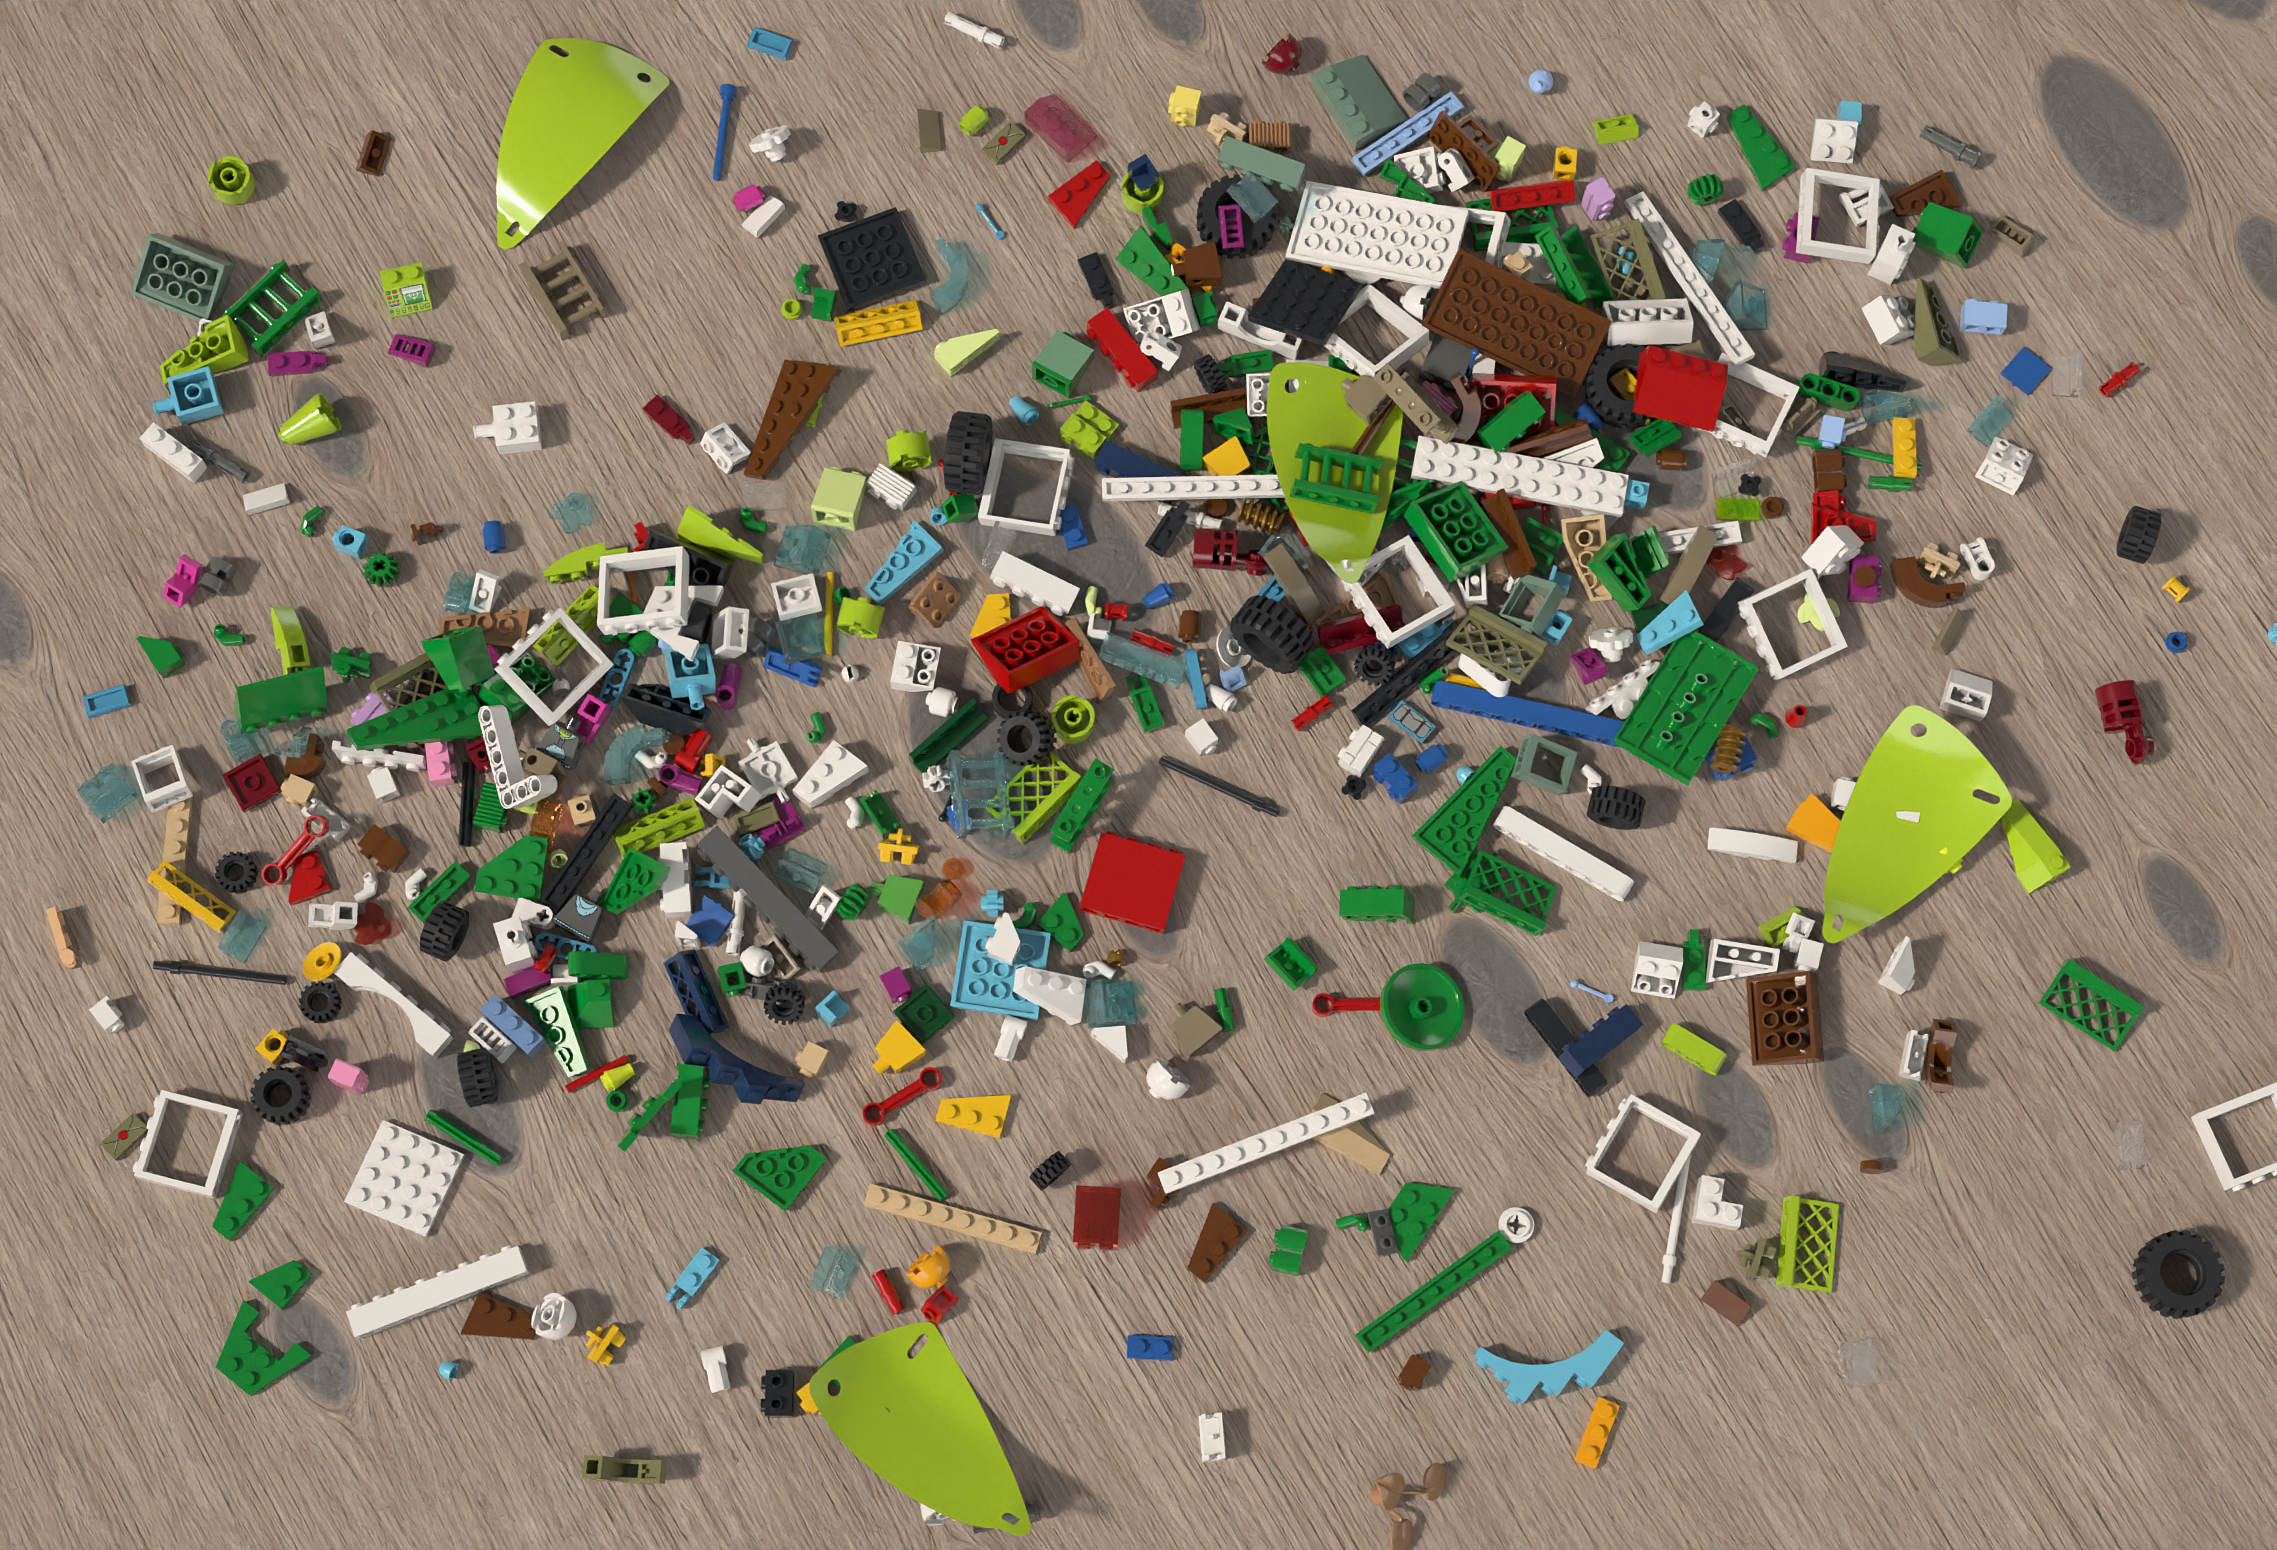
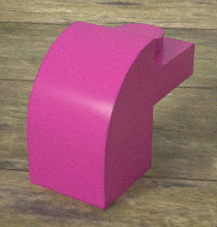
[163,554,202,608]
[577,694,611,744]

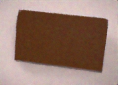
[355,130,391,176]
[1700,1280,1752,1326]

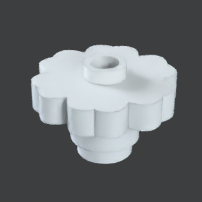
[749,125,791,162]
[1589,627,1633,662]

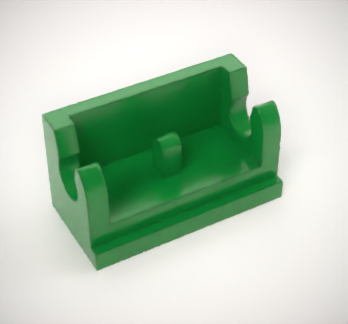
[860,790,902,840]

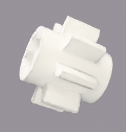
[922,765,949,792]

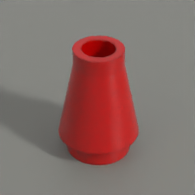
[1785,705,1807,728]

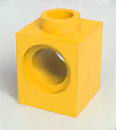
[1552,146,1577,180]
[255,1029,289,1066]

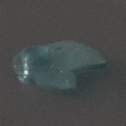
[549,493,592,534]

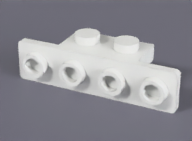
[1585,659,1660,721]

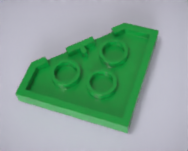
[475,834,549,902]
[599,847,671,914]
[732,1145,827,1213]

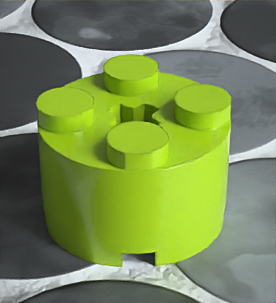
[207,156,255,205]
[1122,172,1164,214]
[886,430,932,472]
[837,597,885,639]
[1051,695,1095,744]

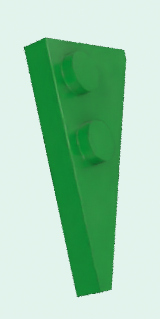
[1381,479,1432,532]

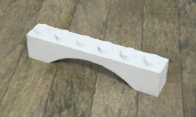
[333,952,454,1059]

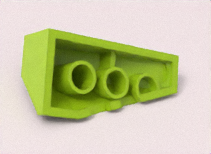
[160,315,249,385]
[677,505,765,564]
[2001,799,2071,894]

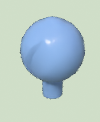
[1528,69,1553,94]

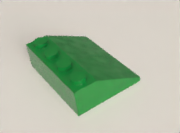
[1404,481,1509,583]
[233,666,327,734]

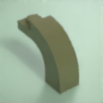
[582,1455,667,1484]

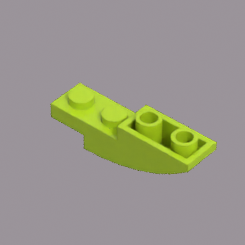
[543,542,629,584]
[270,606,310,675]

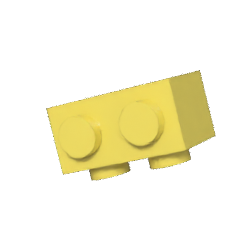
[1168,86,1201,127]

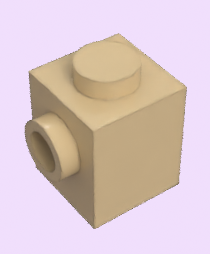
[1501,250,1533,279]
[281,774,319,808]
[568,794,596,830]
[795,1041,830,1078]

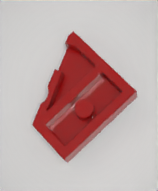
[288,849,331,905]

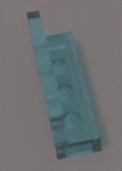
[1098,632,1187,690]

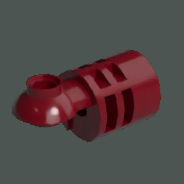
[1192,527,1270,576]
[2095,680,2154,765]

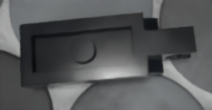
[1717,199,1764,254]
[1077,252,1113,309]
[1145,500,1190,557]

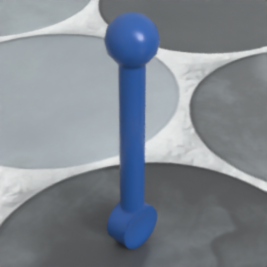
[1466,348,1479,381]

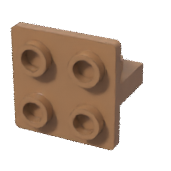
[907,571,961,628]

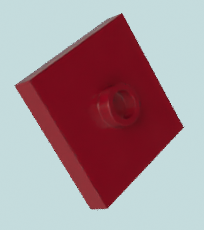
[222,753,282,813]

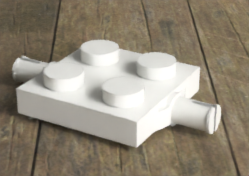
[739,737,798,804]

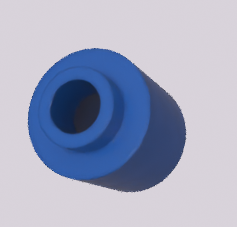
[482,520,506,554]
[1415,743,1449,774]

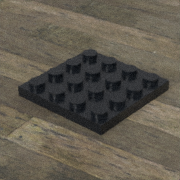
[818,207,926,311]
[1248,259,1361,346]

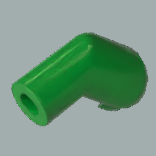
[300,506,324,537]

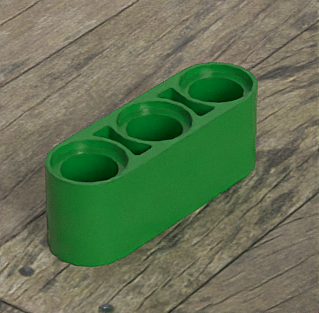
[1798,373,1860,412]
[1180,409,1203,471]
[568,951,629,980]

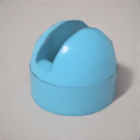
[930,506,947,525]
[1456,766,1475,784]
[439,1361,459,1381]

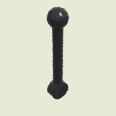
[938,781,961,822]

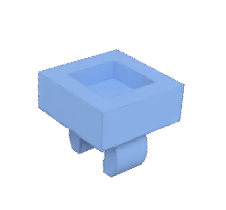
[1220,665,1247,692]

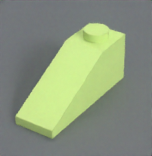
[934,329,1000,377]

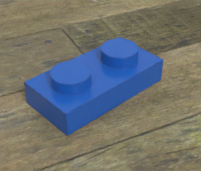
[1060,504,1088,551]
[1127,1335,1173,1361]

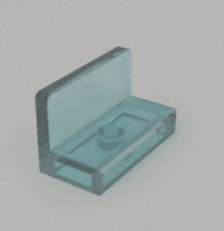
[1226,171,1278,222]
[1967,395,2013,446]
[1258,525,1296,557]
[274,727,313,758]
[774,848,828,894]
[217,909,267,963]
[809,1246,857,1299]

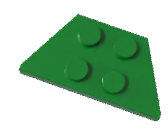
[1388,1183,1454,1262]

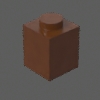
[1397,1354,1431,1392]

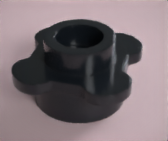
[835,201,857,223]
[1738,474,1761,496]
[1341,775,1366,800]

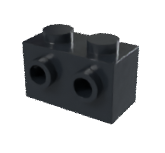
[761,1370,794,1418]

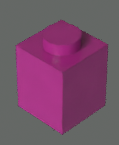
[879,966,912,1003]

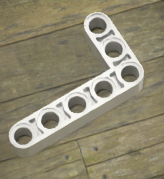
[478,705,557,809]

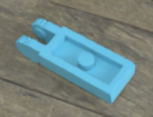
[665,1247,720,1310]

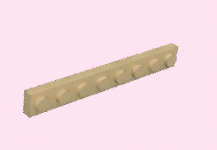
[864,1183,1042,1255]

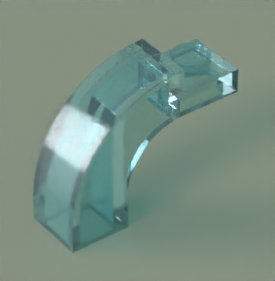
[930,237,968,315]
[604,724,671,786]

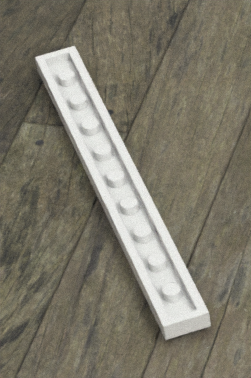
[1625,191,1755,366]
[1102,475,1284,501]
[1158,1093,1374,1194]

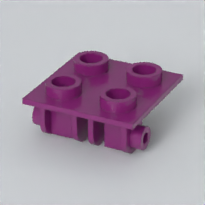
[757,795,806,850]

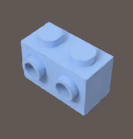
[1960,298,2007,335]

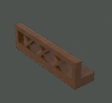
[1170,387,1248,429]
[1505,418,1593,457]
[1480,488,1537,580]

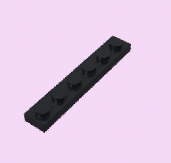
[1351,631,1458,727]
[539,793,633,914]

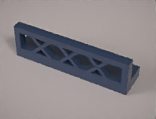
[663,949,729,1035]

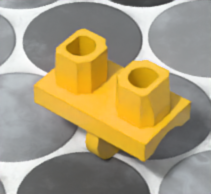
[878,828,920,865]
[586,1323,626,1366]

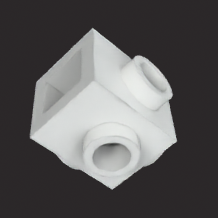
[1687,101,1720,138]

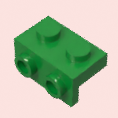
[1264,937,1318,991]

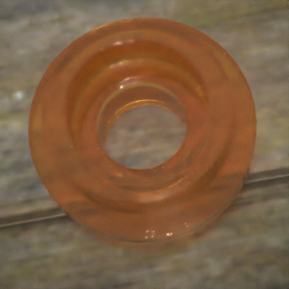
[942,858,964,880]

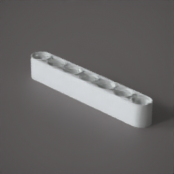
[1493,806,1634,901]

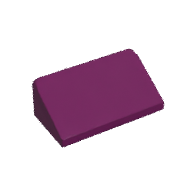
[504,966,552,999]

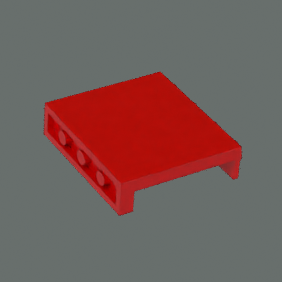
[1079,831,1185,934]

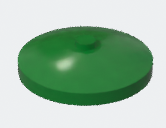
[1380,963,1464,1051]

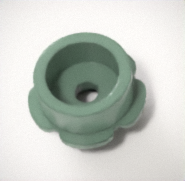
[1277,214,1294,233]

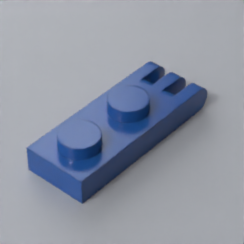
[763,645,823,687]

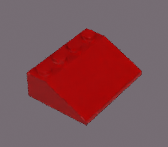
[1633,345,1728,432]
[1468,373,1557,442]
[971,606,1080,694]

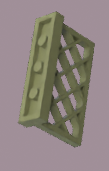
[1590,218,1666,301]
[1446,604,1548,685]
[370,652,473,712]

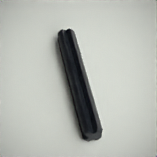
[458,762,475,847]

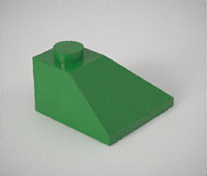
[568,979,614,1030]

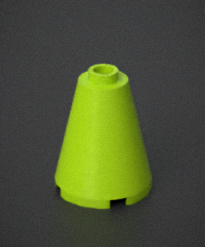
[278,393,341,445]

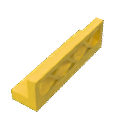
[834,300,923,346]
[148,860,236,934]

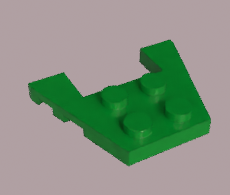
[1380,159,1436,204]
[618,1079,683,1152]
[216,1301,312,1396]

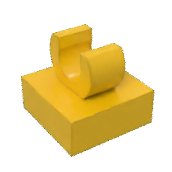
[700,753,725,778]

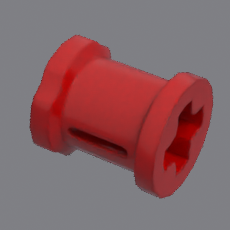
[1104,600,1128,622]

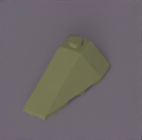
[1914,278,1963,366]

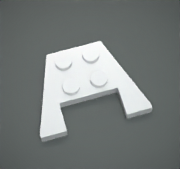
[643,586,724,662]

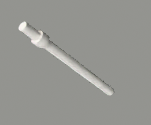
[1661,1155,1691,1284]

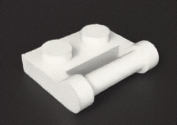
[1838,182,1894,227]

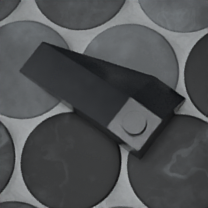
[1819,351,1907,393]
[643,530,735,588]

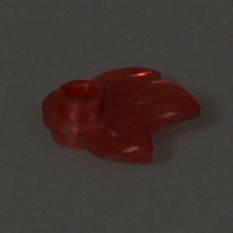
[1706,545,1747,580]
[354,902,392,945]

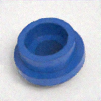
[2165,632,2187,653]

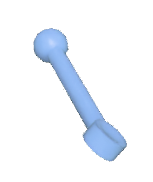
[1570,979,1613,1003]

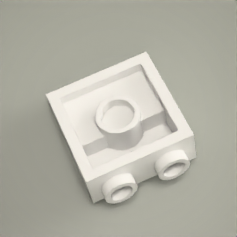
[1394,146,1446,194]
[771,573,822,621]

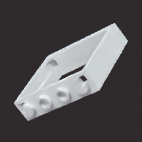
[1796,168,1882,264]
[1416,205,1511,292]
[1325,284,1429,378]
[1697,352,1800,458]
[978,438,1074,536]
[1341,535,1455,649]
[597,546,689,636]
[1738,568,1847,680]
[495,608,614,726]
[2191,1082,2277,1192]
[133,1090,243,1199]
[1585,1094,1701,1214]

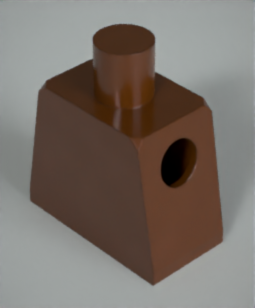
[1171,241,1222,286]

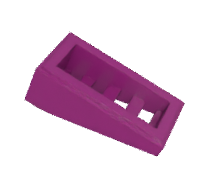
[1218,204,1244,249]
[388,334,435,368]

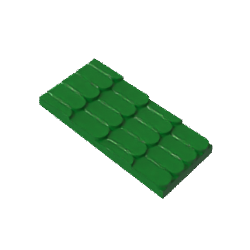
[1613,630,1759,786]

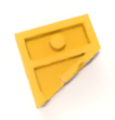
[970,593,1011,639]

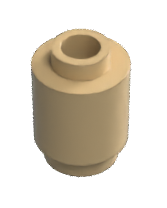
[1487,554,1508,584]

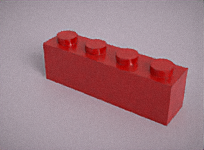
[1086,308,1158,393]

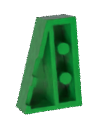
[1475,391,1546,453]
[1586,533,1651,612]
[1339,885,1414,924]
[670,1063,711,1139]

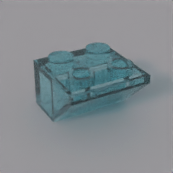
[774,524,831,575]
[77,763,139,824]
[1084,979,1137,1028]

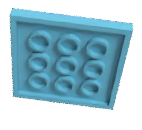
[950,920,1051,1020]

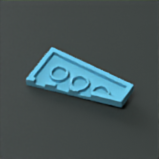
[865,520,943,606]

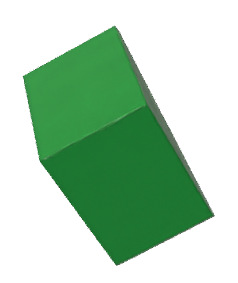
[1213,407,1254,445]

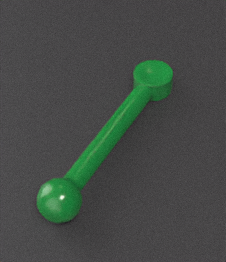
[1048,394,1092,409]

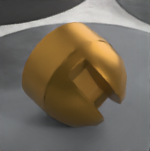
[1107,949,1125,967]

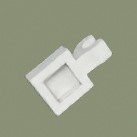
[1782,912,1815,953]

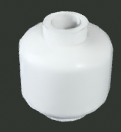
[926,687,959,718]
[740,945,774,977]

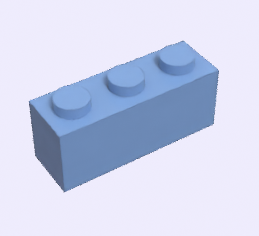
[480,994,547,1059]

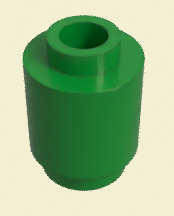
[628,630,658,657]

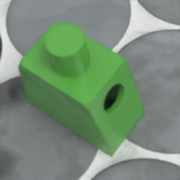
[869,875,924,924]

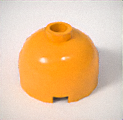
[905,1245,951,1289]

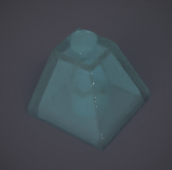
[1688,238,1725,287]
[1722,280,1767,331]
[1859,389,1915,424]
[775,613,827,664]
[898,915,936,972]
[1868,1084,1904,1135]

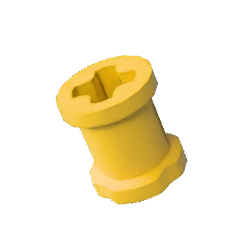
[2161,575,2190,603]

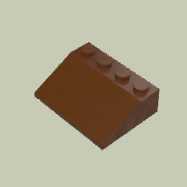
[1746,971,1824,1066]

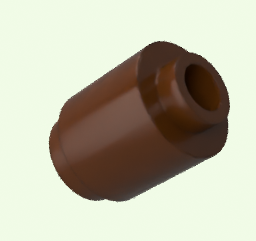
[1656,448,1688,471]
[1178,610,1201,643]

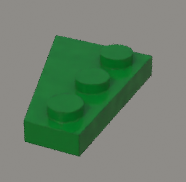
[212,1160,275,1242]

